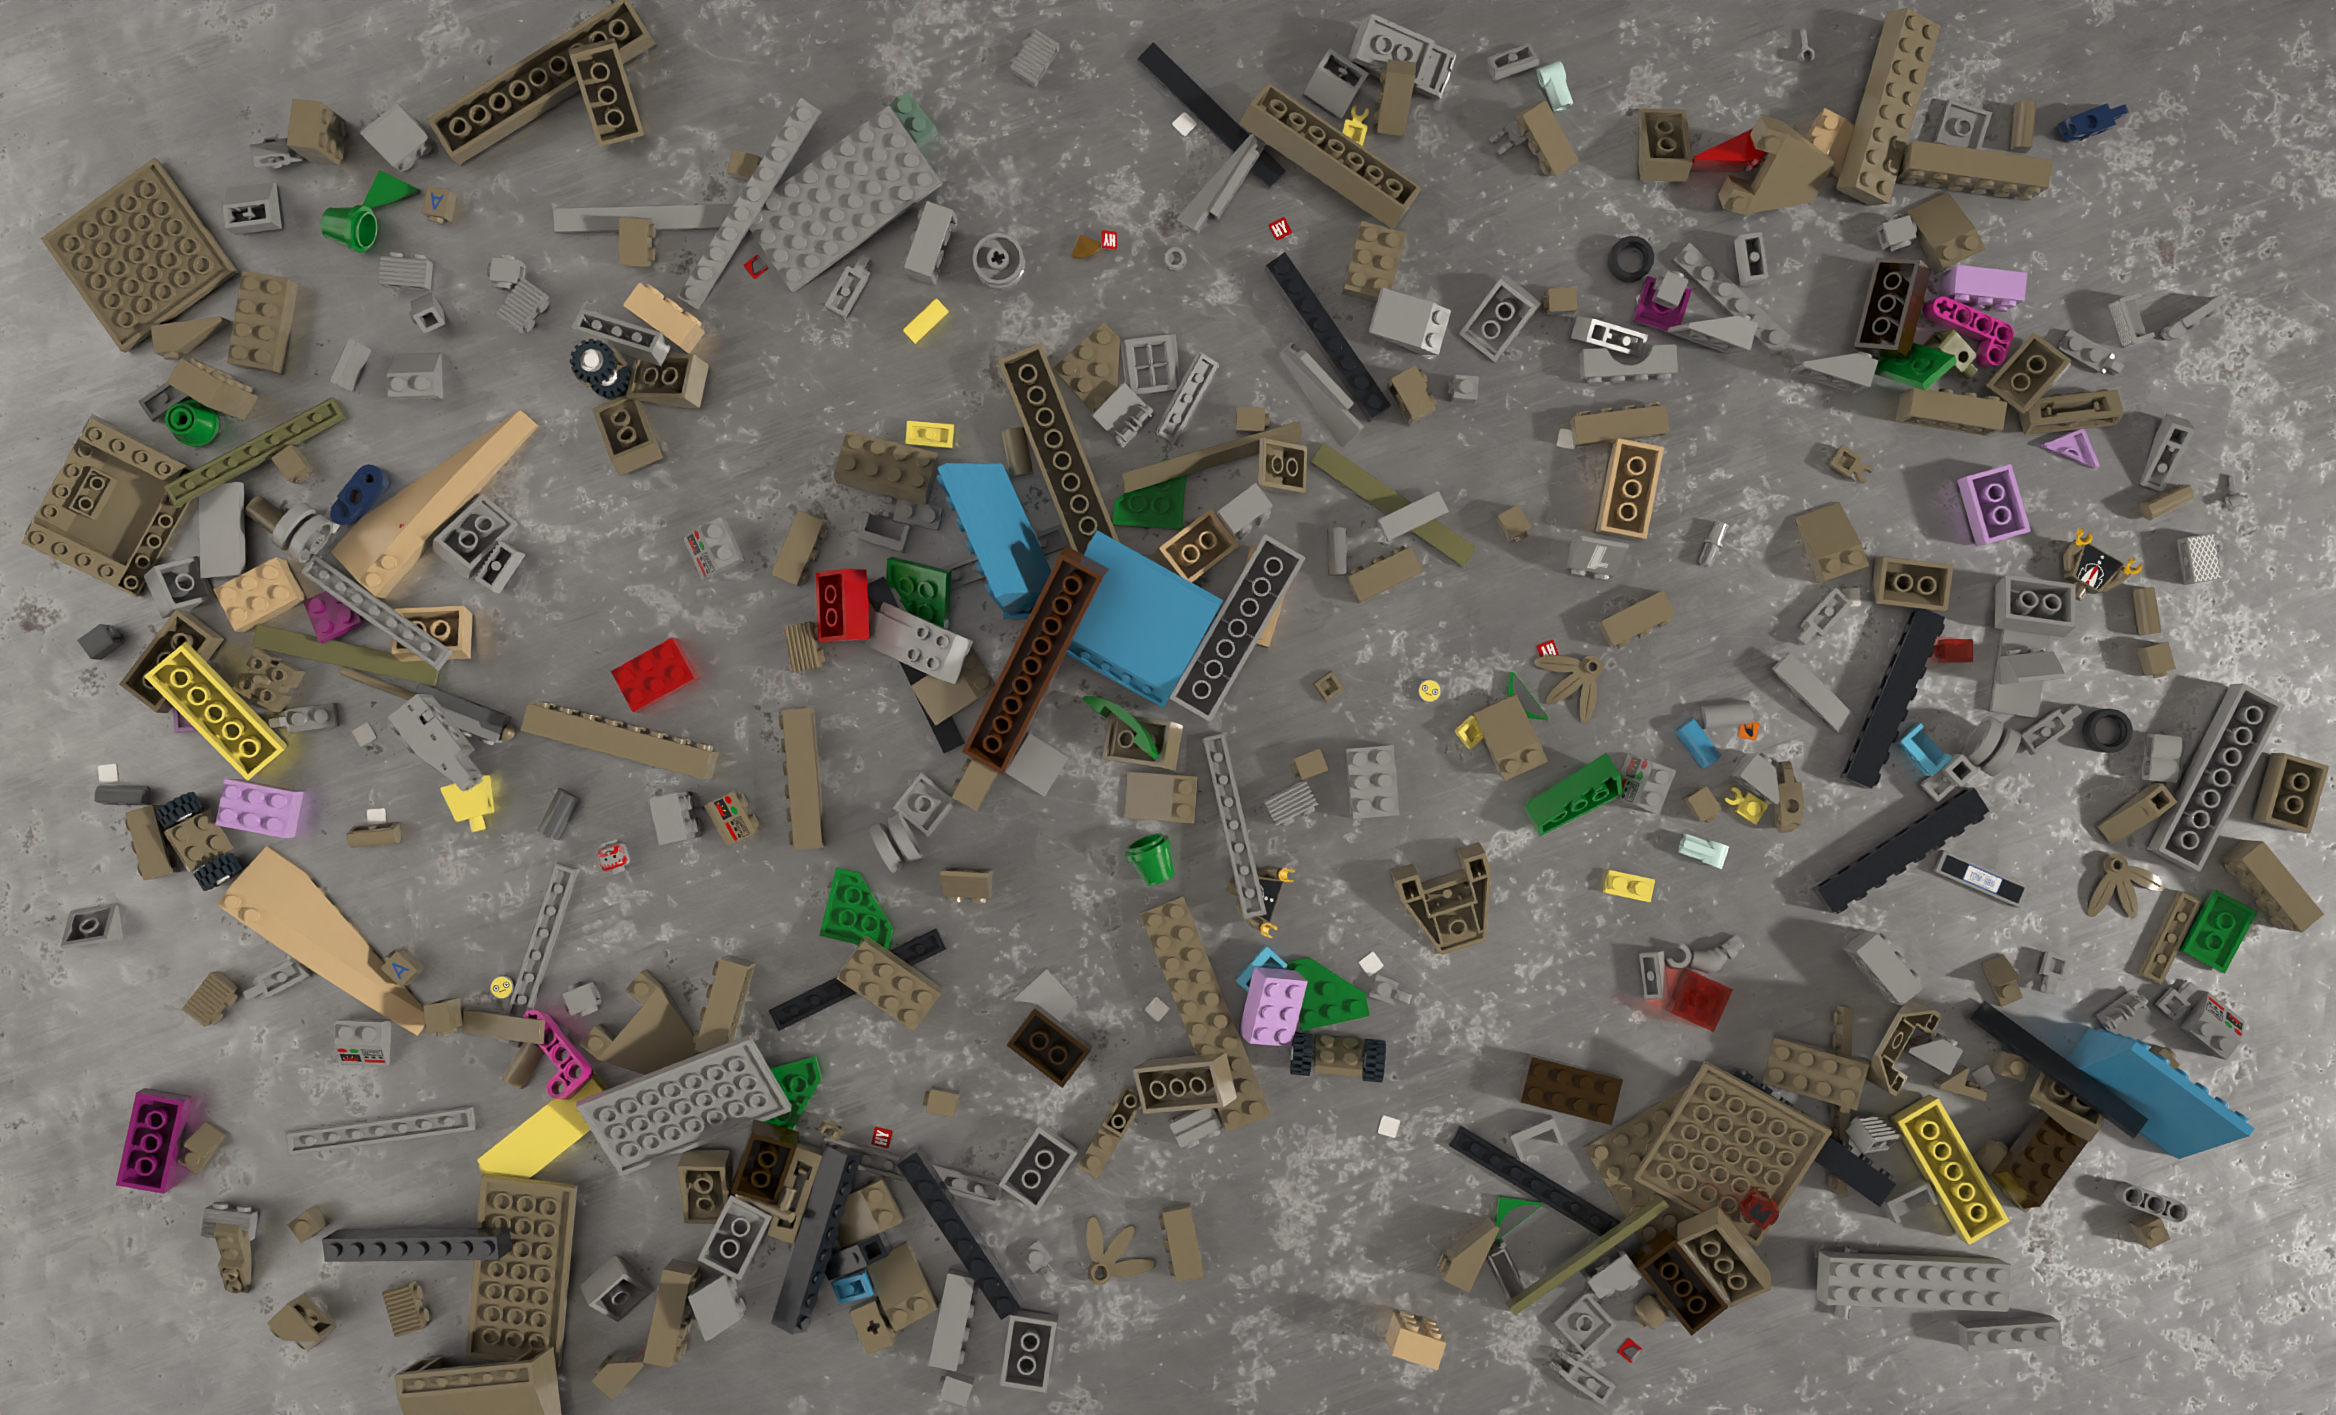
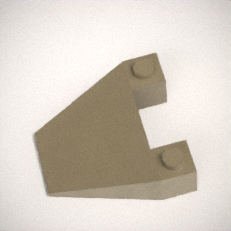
[1718,114,1835,215]
[1390,842,1491,955]
[580,970,698,1075]
[1865,998,1943,1097]

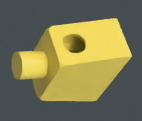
[440,775,494,833]

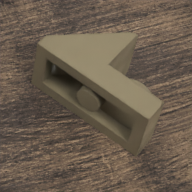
[1981,954,2023,1007]
[1932,1065,1988,1101]
[177,1121,226,1175]

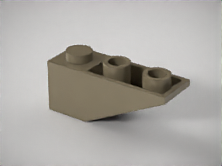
[2097,783,2177,845]

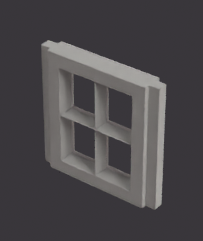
[1120,334,1181,396]

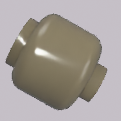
[1635,1294,1670,1330]

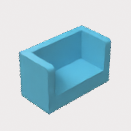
[1895,723,1953,776]
[1235,945,1287,992]

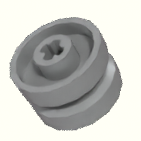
[972,233,1026,290]
[271,502,333,563]
[1962,716,2021,776]
[869,813,923,873]

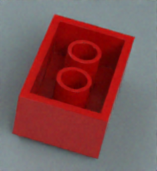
[815,569,870,643]
[610,638,700,713]

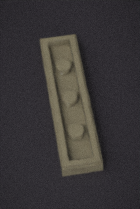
[2138,891,2202,985]
[462,1010,545,1044]

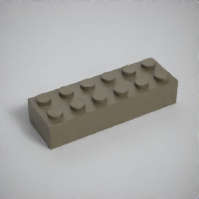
[1896,140,2053,201]

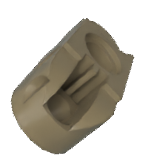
[1774,761,1804,833]

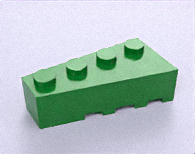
[1525,753,1623,836]

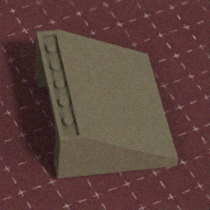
[21,413,195,597]
[395,1347,562,1415]

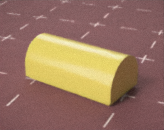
[903,299,949,344]

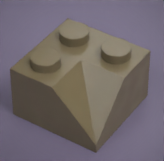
[1387,365,1437,426]
[267,1293,336,1352]

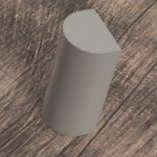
[1487,43,1539,81]
[1327,527,1348,576]
[1701,700,1753,729]
[1639,950,1669,999]

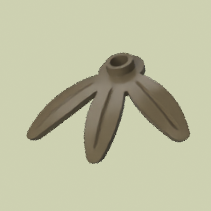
[1534,655,1603,723]
[2088,854,2165,919]
[1086,1216,1156,1285]

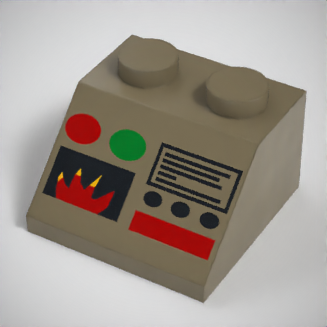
[704,791,760,847]
[591,1351,646,1400]

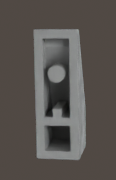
[1571,315,1648,358]
[2140,413,2195,492]

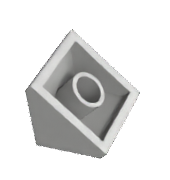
[60,903,123,949]

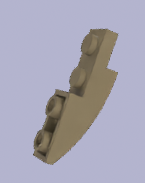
[1077,1085,1141,1180]
[213,1223,252,1294]

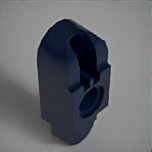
[2057,103,2129,142]
[330,464,389,525]

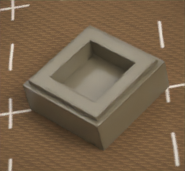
[1313,670,1345,703]

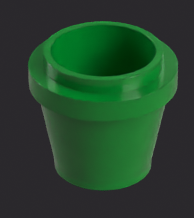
[321,205,377,253]
[165,400,219,447]
[1125,833,1175,886]

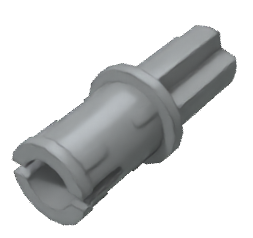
[1699,520,1729,567]

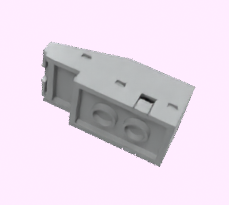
[1348,13,1457,100]
[865,602,973,684]
[387,694,483,791]

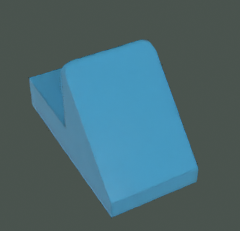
[831,1268,874,1304]

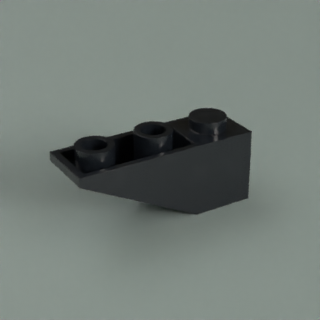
[825,1232,892,1281]

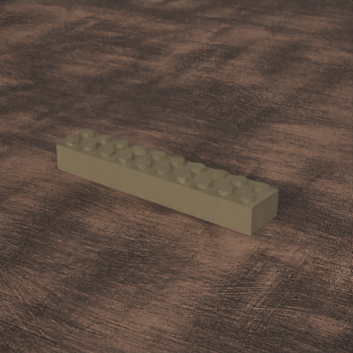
[427,0,656,165]
[998,343,1120,555]
[1140,895,1271,1133]

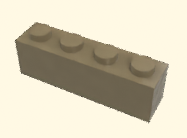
[1570,402,1670,447]

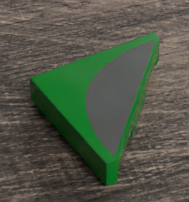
[1506,672,1548,721]
[1495,1196,1542,1241]

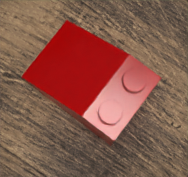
[1690,129,1768,173]

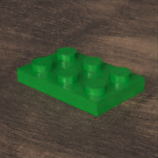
[1874,343,1957,391]
[2180,889,2257,974]

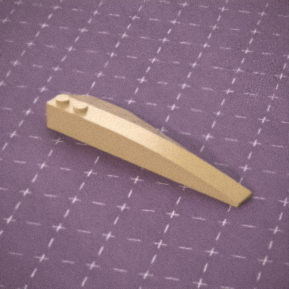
[331,410,539,598]
[217,846,426,1036]

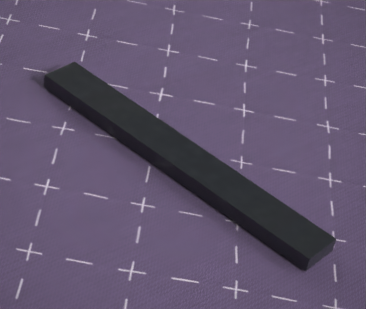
[1137,42,1286,189]
[867,576,965,754]
[768,928,947,1031]
[1970,1001,2149,1139]
[1448,1125,1621,1237]

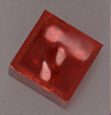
[1665,968,1733,1032]

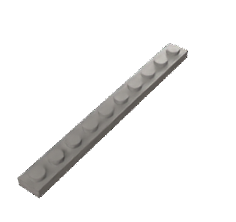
[677,98,822,309]

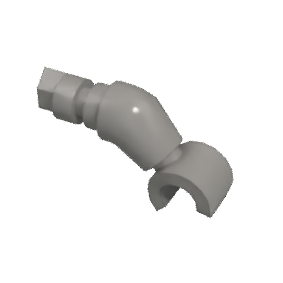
[1665,935,1744,974]

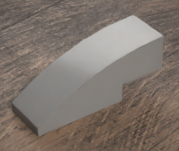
[1377,491,1449,542]

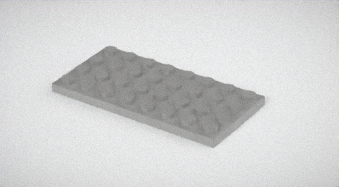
[749,105,943,292]
[576,1035,791,1176]

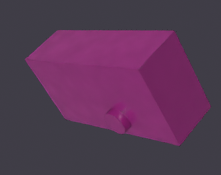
[116,1088,192,1194]

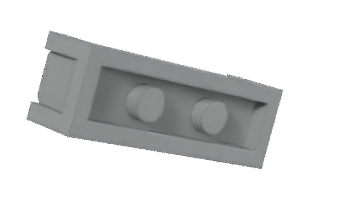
[1486,1238,1535,1314]

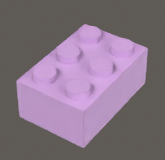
[1940,265,2028,312]
[1957,464,2031,547]
[215,779,304,838]
[1238,967,1308,1047]

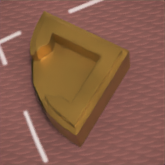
[1071,235,1101,259]

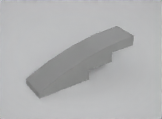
[1772,652,1856,735]

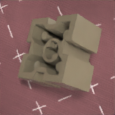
[232,648,306,712]

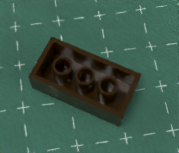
[1854,258,1931,359]
[1516,1053,1623,1125]
[1991,1109,2088,1209]
[1629,1229,1728,1336]

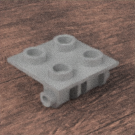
[1092,382,1155,448]
[2096,988,2162,1041]

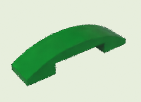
[1082,696,1159,760]

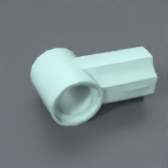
[1537,61,1573,111]
[1678,834,1729,869]

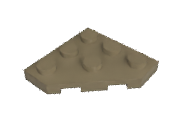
[1053,322,1120,413]

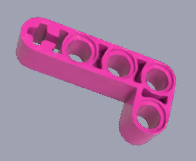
[1922,296,2014,368]
[523,1009,593,1100]

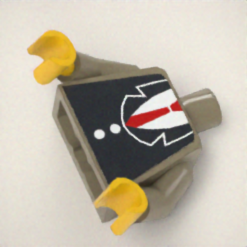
[2063,528,2142,601]
[1226,866,1295,939]

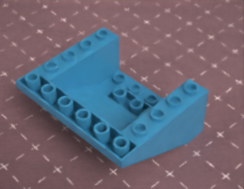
[936,463,1052,616]
[1066,530,1223,708]
[2066,1028,2255,1159]

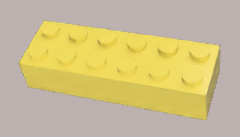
[144,642,287,781]
[1890,1094,2010,1245]

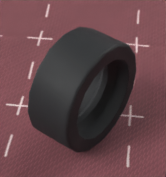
[1608,236,1654,282]
[2083,709,2133,753]

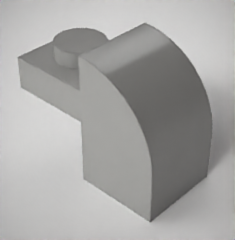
[1920,754,1978,802]

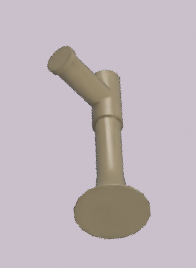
[735,1187,797,1223]

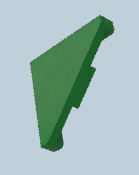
[362,170,420,209]

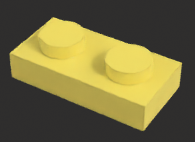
[905,421,954,449]
[1603,870,1655,903]

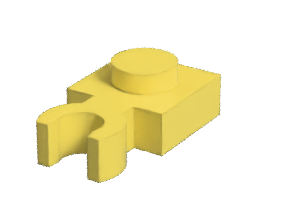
[1342,105,1369,146]
[1454,716,1483,749]
[1723,787,1768,824]

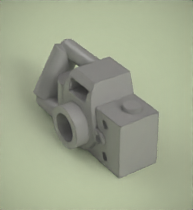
[250,137,304,168]

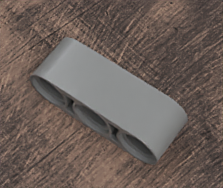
[2114,1182,2188,1223]

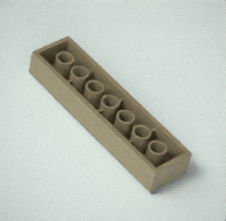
[1836,8,1941,206]
[1239,83,1422,229]
[520,700,719,779]

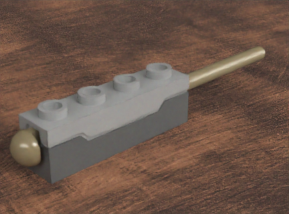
[339,666,515,745]

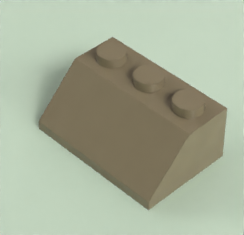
[1873,557,1954,611]

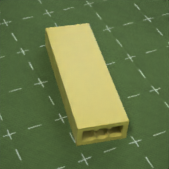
[477,1070,608,1179]

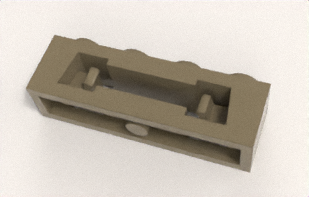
[2018,389,2124,435]
[767,1142,824,1244]

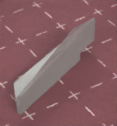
[1177,134,1267,234]
[1279,341,1364,447]

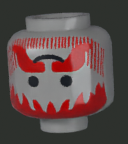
[596,839,630,875]

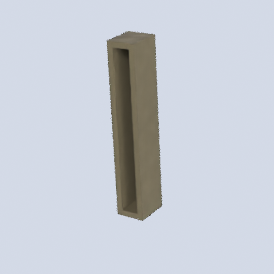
[779,708,825,850]

